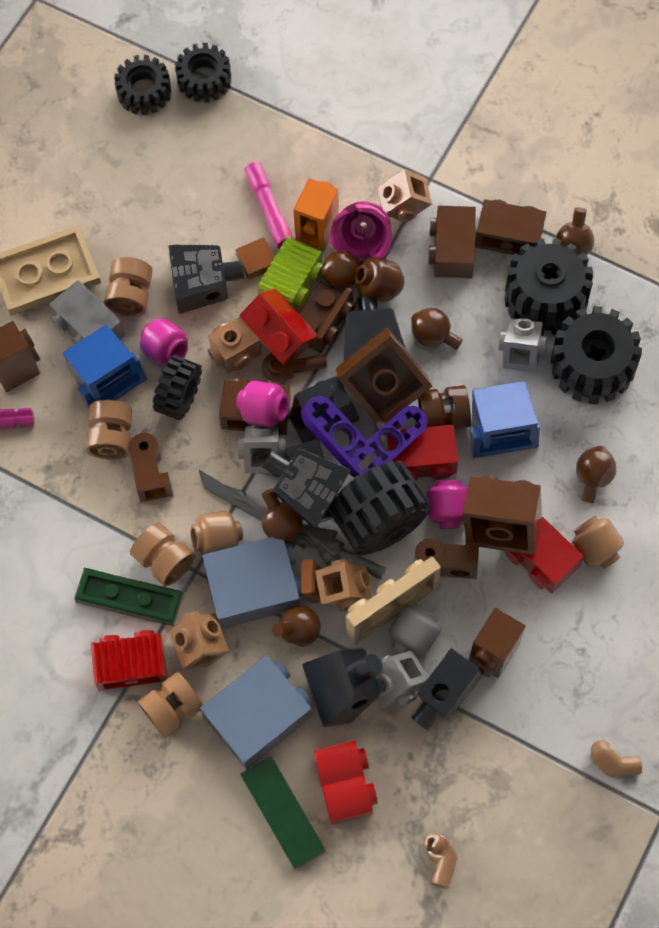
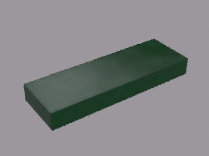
[74,567,184,627]
[240,756,326,870]

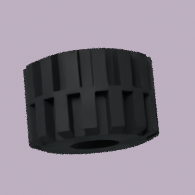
[504,238,593,336]
[551,306,642,404]
[328,461,432,556]

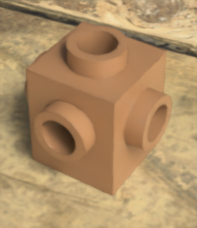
[378,169,432,222]
[208,317,261,374]
[315,559,372,611]
[169,611,229,669]

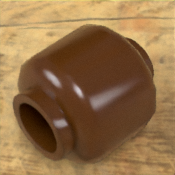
[355,257,404,302]

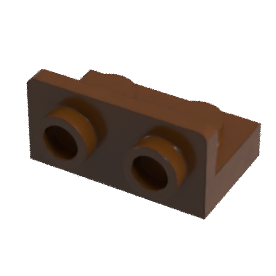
[299,281,356,354]

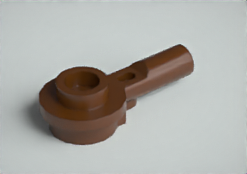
[262,353,327,383]

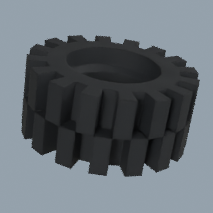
[175,43,232,103]
[114,55,172,115]
[152,356,202,420]

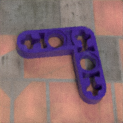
[301,396,428,478]

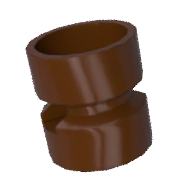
[418,385,471,429]

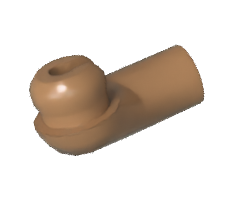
[591,740,642,777]
[424,833,457,889]

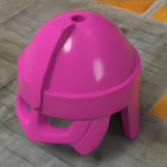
[330,201,392,259]

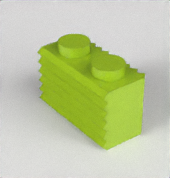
[258,236,323,310]

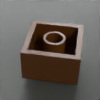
[336,327,433,428]
[463,475,542,555]

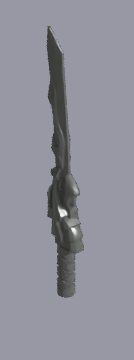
[199,470,387,580]

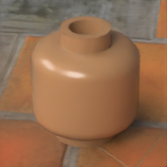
[190,511,243,555]
[572,516,624,569]

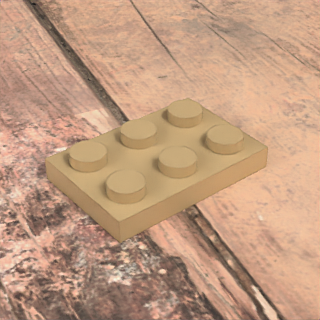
[0,225,101,316]
[346,556,441,646]

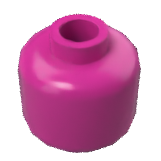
[140,318,188,366]
[236,381,289,427]
[427,480,468,529]

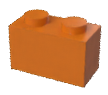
[293,178,339,252]

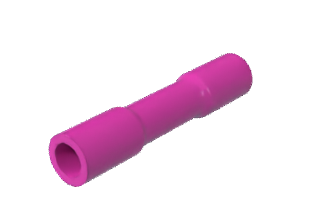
[244,162,294,249]

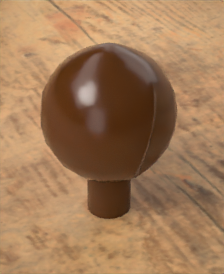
[556,207,594,256]
[321,250,364,289]
[411,308,463,350]
[576,446,617,504]
[261,489,303,544]
[272,605,321,647]

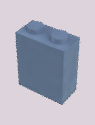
[202,537,303,629]
[200,655,313,770]

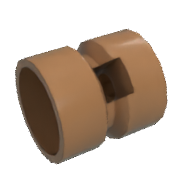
[104,257,153,317]
[86,400,132,460]
[130,522,195,587]
[137,671,203,738]

